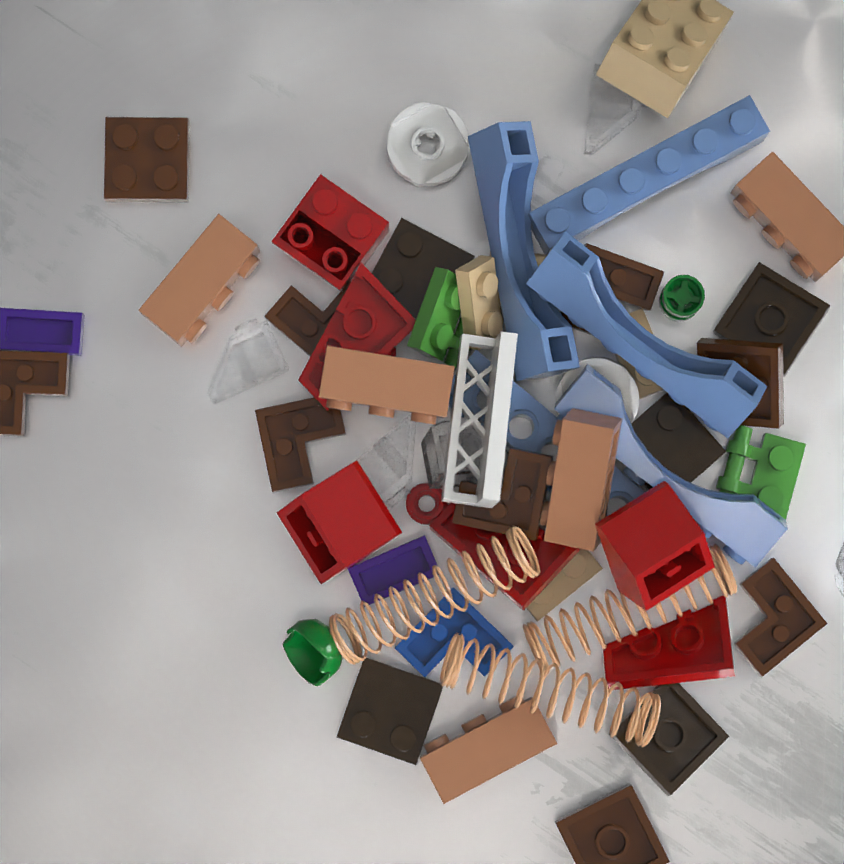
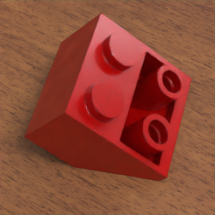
[271,174,390,291]
[276,460,402,584]
[595,481,715,611]

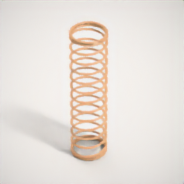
[329,526,540,665]
[522,544,738,672]
[440,633,661,748]

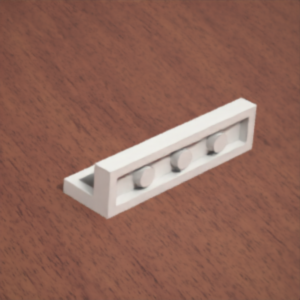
[441,331,518,508]

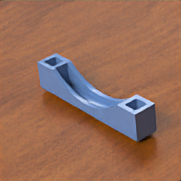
[528,95,770,255]
[468,121,580,381]
[526,231,767,438]
[554,364,788,568]

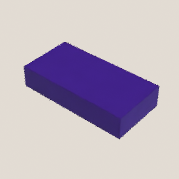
[0,308,85,356]
[348,535,439,607]

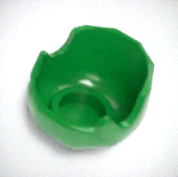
[283,619,343,686]

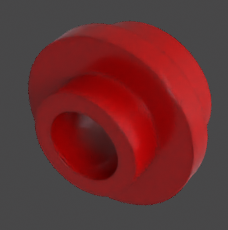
[406,483,448,525]

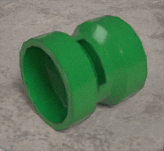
[659,275,705,322]

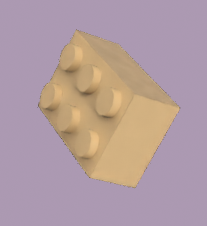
[596,0,734,118]

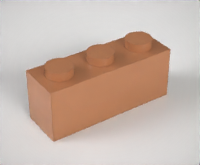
[730,151,844,282]
[139,214,260,347]
[319,346,455,425]
[540,408,622,552]
[420,696,557,804]

